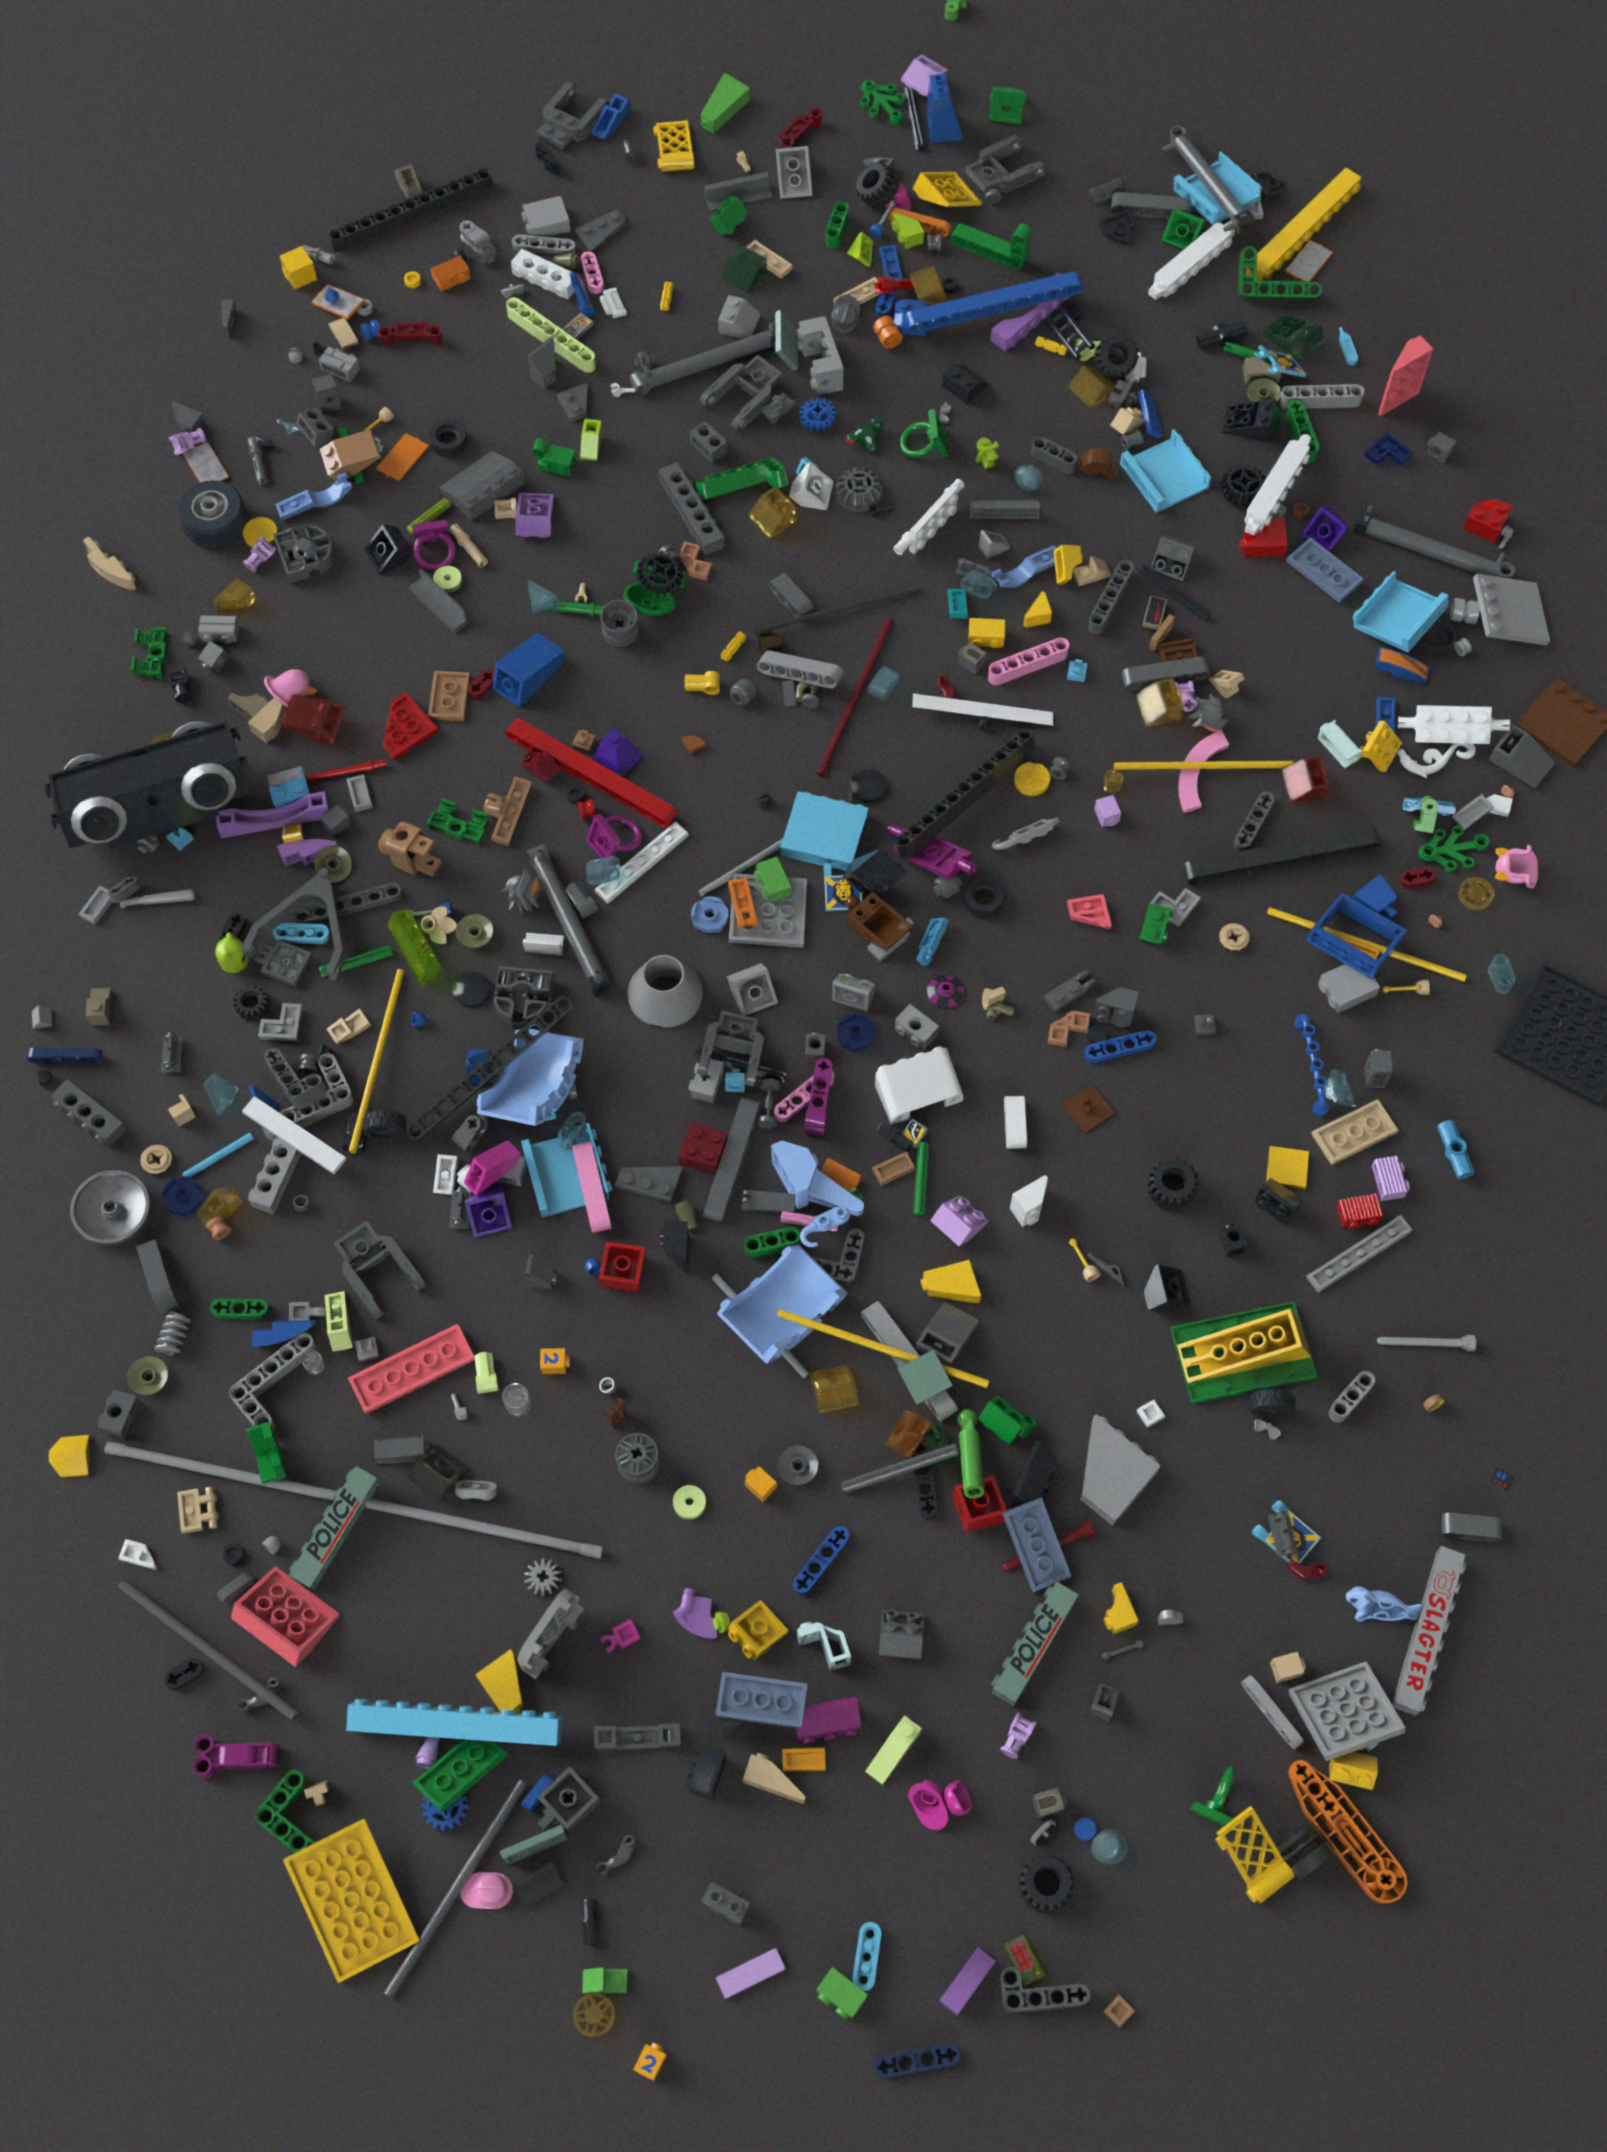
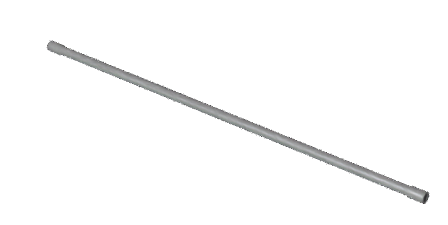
[104,1441,603,1559]

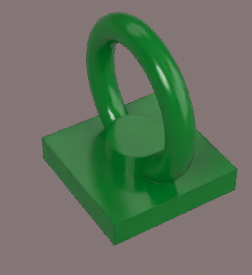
[989,87,1028,125]
[900,409,949,458]
[1189,1766,1236,1827]

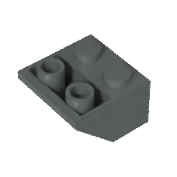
[1151,534,1197,581]
[1093,987,1139,1028]
[879,1610,924,1659]

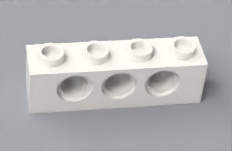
[511,249,574,299]

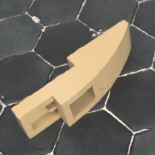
[83,537,136,590]

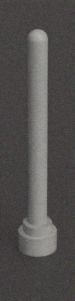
[1377,1335,1476,1351]

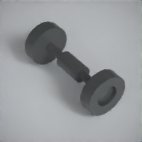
[801,685,820,709]
[758,1079,780,1129]

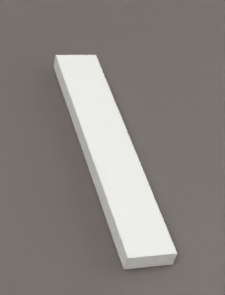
[595,822,688,904]
[242,1096,346,1174]

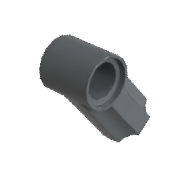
[565,882,598,920]

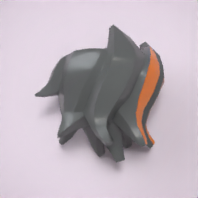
[1188,694,1229,732]
[500,869,542,914]

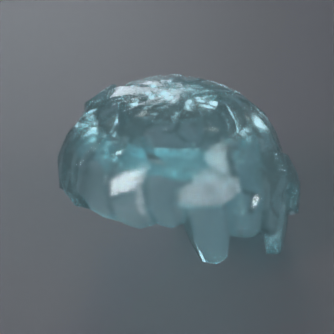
[1015,464,1043,491]
[1091,1829,1128,1865]

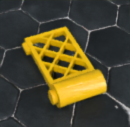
[653,120,694,172]
[1216,1807,1295,1904]

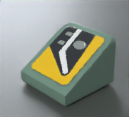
[903,1119,928,1148]

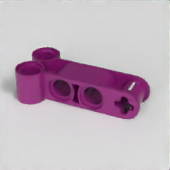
[804,1058,832,1136]
[192,1734,280,1779]

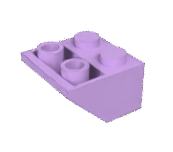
[901,55,948,96]
[930,1196,988,1246]

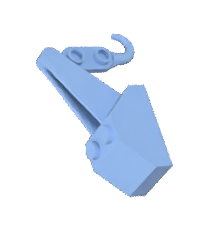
[771,1141,864,1247]

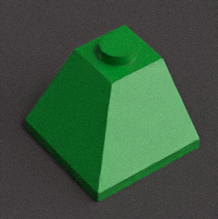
[1161,208,1207,250]

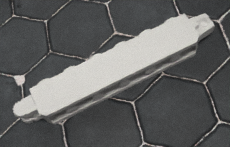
[1148,221,1235,300]
[1245,434,1311,536]

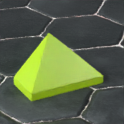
[847,232,873,267]

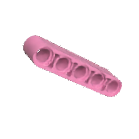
[988,638,1069,685]
[572,1141,612,1233]

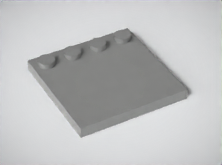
[1473,574,1550,645]
[729,873,807,948]
[1289,1662,1405,1761]

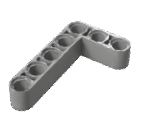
[262,1054,354,1140]
[229,1333,316,1431]

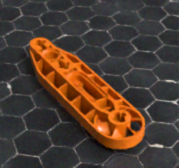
[1288,1760,1407,1904]

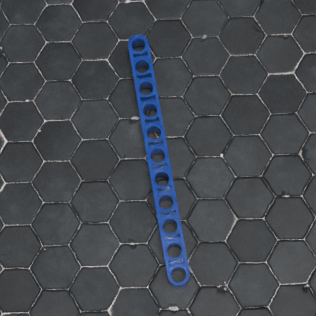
[905,271,1084,333]

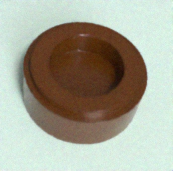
[1291,502,1310,520]

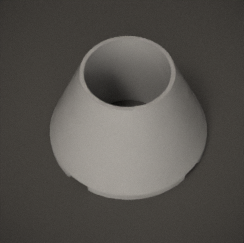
[628,955,703,1028]

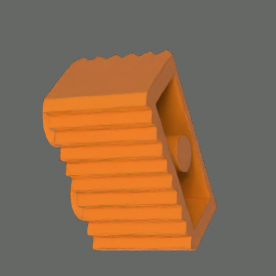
[431,255,470,291]

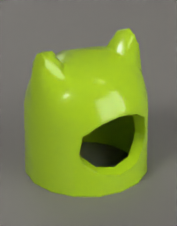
[215,933,249,973]

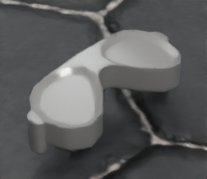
[501,284,524,298]
[939,402,951,424]
[1254,1420,1281,1440]
[1030,1819,1056,1845]

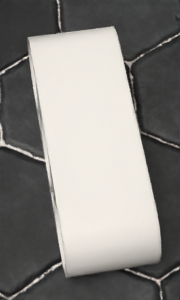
[1004,1096,1027,1149]

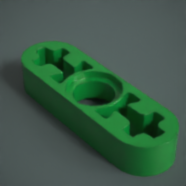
[210,1299,269,1319]

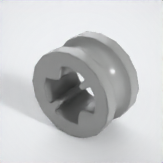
[358,299,373,316]
[1454,638,1472,657]

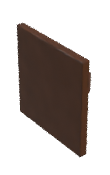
[1061,1084,1115,1134]

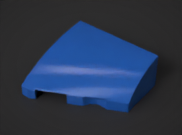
[569,272,596,317]

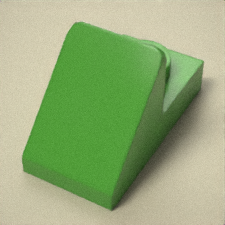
[583,1968,628,1994]

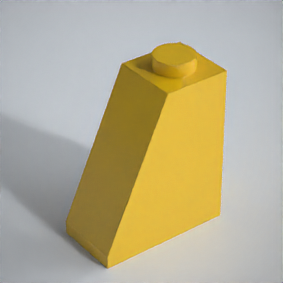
[920,1260,981,1304]
[475,1649,523,1713]

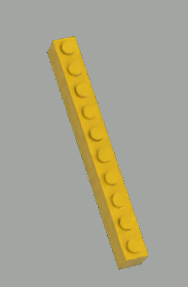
[1246,168,1362,281]

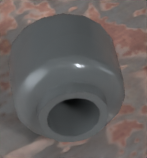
[730,679,757,705]
[933,874,962,899]

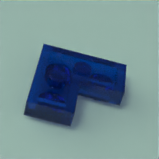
[1364,432,1413,466]

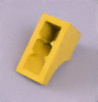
[1053,545,1082,585]
[1104,1582,1138,1635]

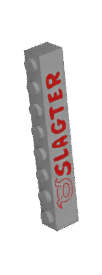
[1392,1546,1467,1716]

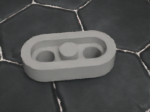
[455,1480,497,1500]

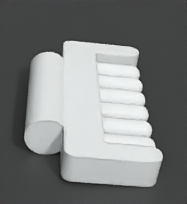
[599,288,626,318]
[1125,352,1146,382]

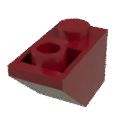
[520,751,561,781]

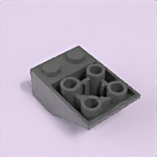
[1489,724,1555,789]
[915,1301,979,1367]

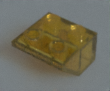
[748,488,797,539]
[1136,678,1184,726]
[809,1365,859,1413]

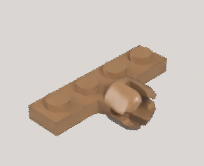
[483,776,532,846]

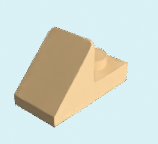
[1072,556,1112,586]
[1209,670,1244,698]

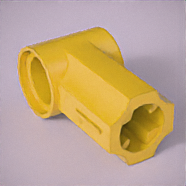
[685,671,720,695]

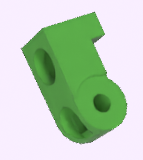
[944,0,968,21]
[1413,796,1438,833]

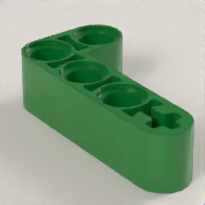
[1286,400,1319,464]

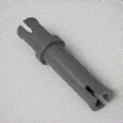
[247,436,268,485]

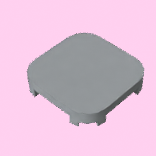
[517,1588,584,1679]

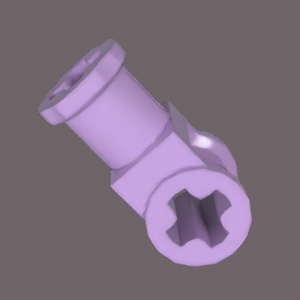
[169,428,206,455]
[243,536,277,572]
[1173,681,1197,712]
[1000,1712,1037,1759]

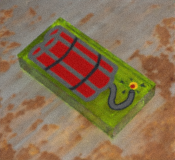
[1003,1934,1045,1986]

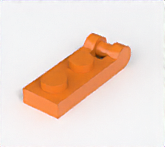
[728,877,758,929]

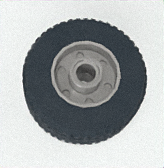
[177,480,248,548]

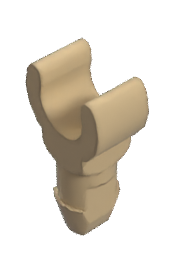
[736,151,751,173]
[575,583,588,604]

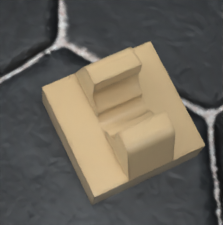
[304,1780,329,1806]

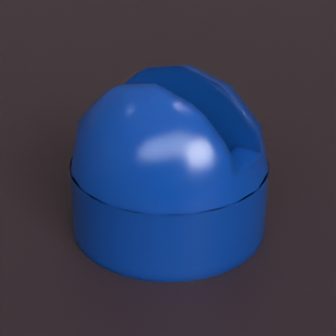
[325,288,339,303]
[411,1011,426,1027]
[585,1258,601,1275]

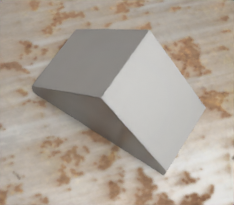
[979,530,1011,559]

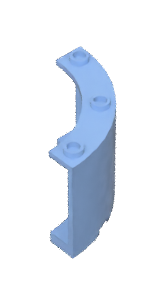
[477,1029,584,1126]
[717,1245,848,1364]

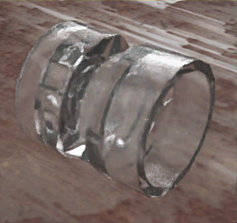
[502,1383,531,1417]

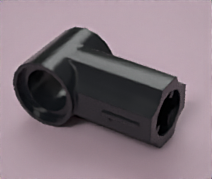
[343,1113,366,1152]

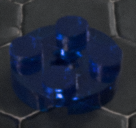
[837,1014,874,1052]
[162,1176,203,1216]

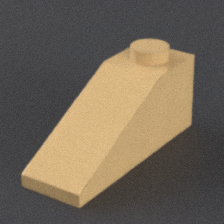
[248,698,288,743]
[743,1753,805,1804]

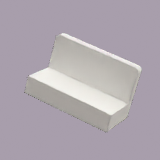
[523,933,564,956]

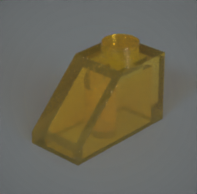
[213,578,256,613]
[196,1187,242,1228]

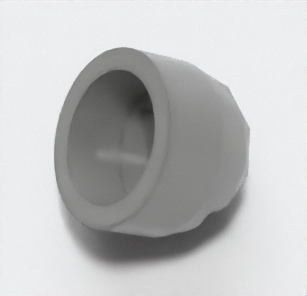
[288,348,303,363]
[599,1377,617,1394]
[262,1536,281,1555]

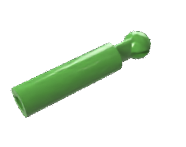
[957,1409,984,1498]

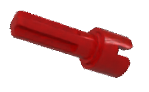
[874,277,919,294]

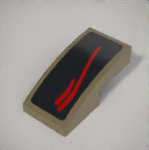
[1142,596,1167,630]

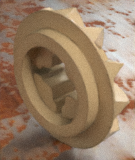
[1219,923,1249,952]
[140,1145,173,1175]

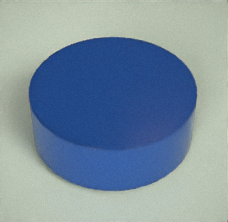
[1074,1818,1096,1841]

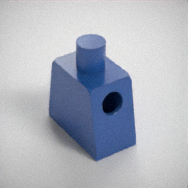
[1353,875,1398,920]

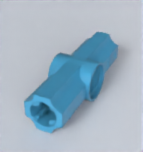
[1437,1120,1475,1179]

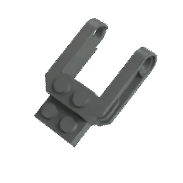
[536,81,610,150]
[965,135,1047,193]
[700,355,783,432]
[697,1010,764,1087]
[334,1221,426,1320]

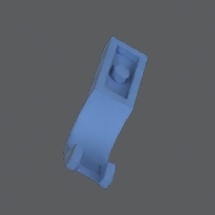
[275,472,352,521]
[991,545,1056,588]

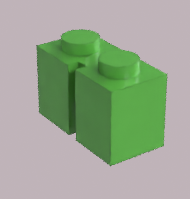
[754,857,791,903]
[816,1967,868,2020]

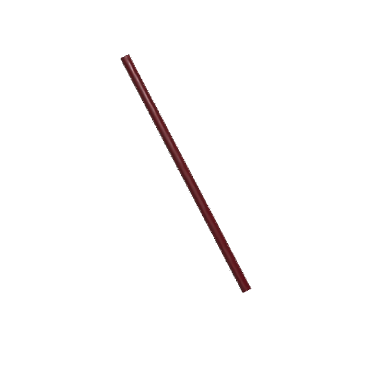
[816,617,893,777]

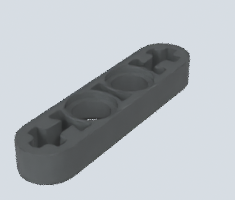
[1234,791,1275,851]

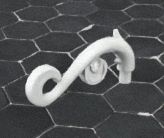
[1397,743,1476,778]

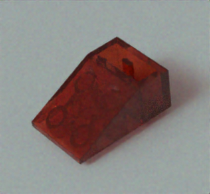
[280,695,347,746]

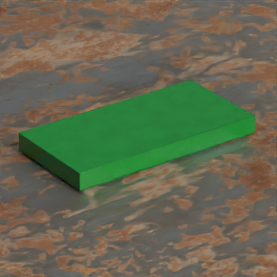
[413,1739,507,1813]

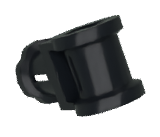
[167,667,191,703]

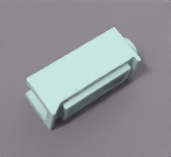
[1318,720,1362,768]

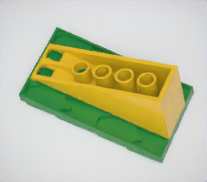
[1170,1302,1319,1404]

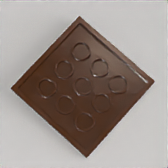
[1515,677,1607,767]

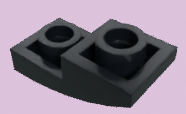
[535,142,559,176]

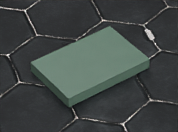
[775,310,798,371]
[500,1825,568,1865]

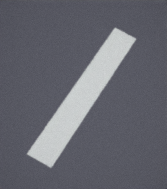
[912,694,1053,726]

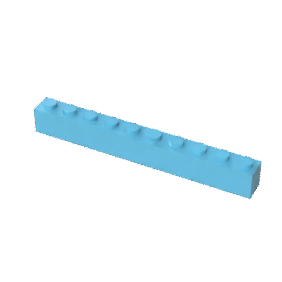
[346,1699,563,1746]

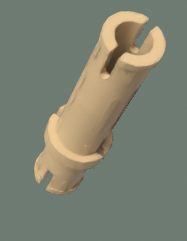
[449,524,488,568]

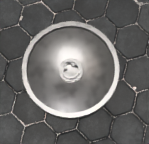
[70,1170,151,1246]

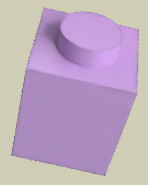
[1094,795,1121,827]

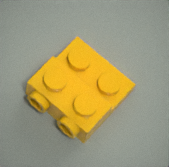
[727,1600,789,1661]

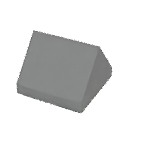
[32,1005,53,1029]

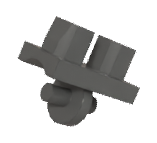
[1108,379,1138,413]
[761,392,795,424]

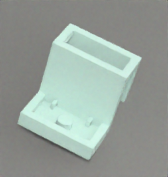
[797,1621,851,1672]

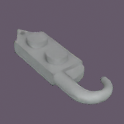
[992,818,1059,850]

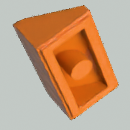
[821,1158,861,1191]

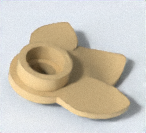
[421,907,457,944]

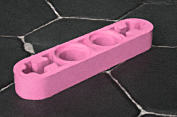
[774,1068,835,1122]

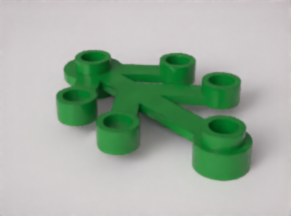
[860,80,905,125]
[1418,826,1489,873]

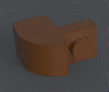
[1079,448,1120,481]

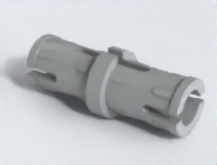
[302,245,335,265]

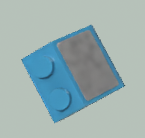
[267,766,311,808]

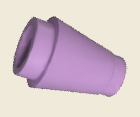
[416,1737,440,1769]

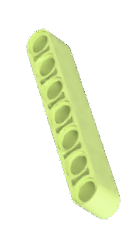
[506,298,596,373]

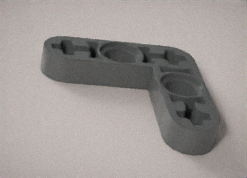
[812,1229,864,1285]

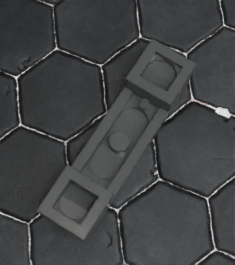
[594,1723,681,1750]

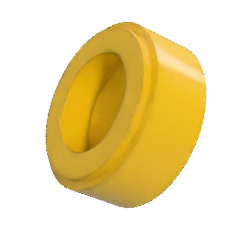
[404,271,421,288]

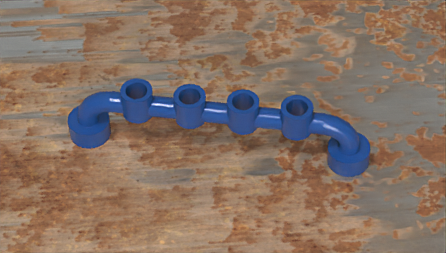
[1294,1014,1329,1117]

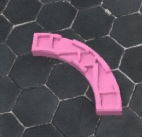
[1178,730,1229,814]

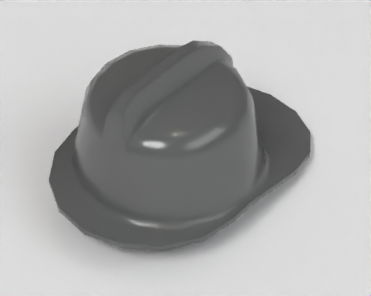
[831,295,860,333]

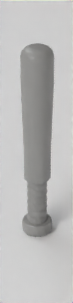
[120,889,195,908]

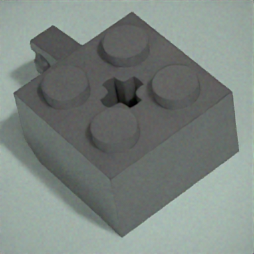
[538,1766,600,1833]

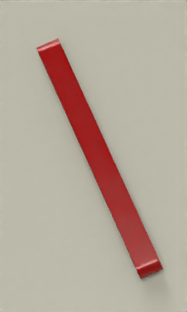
[505,718,678,828]

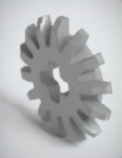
[524,1558,562,1596]

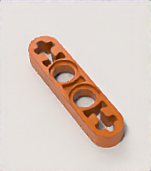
[888,208,951,238]

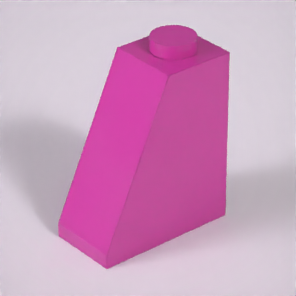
[464,1140,521,1196]

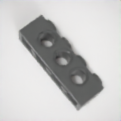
[51,1079,127,1147]

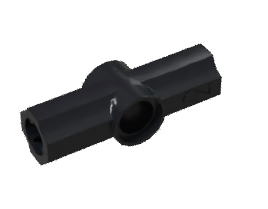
[1196,321,1248,349]

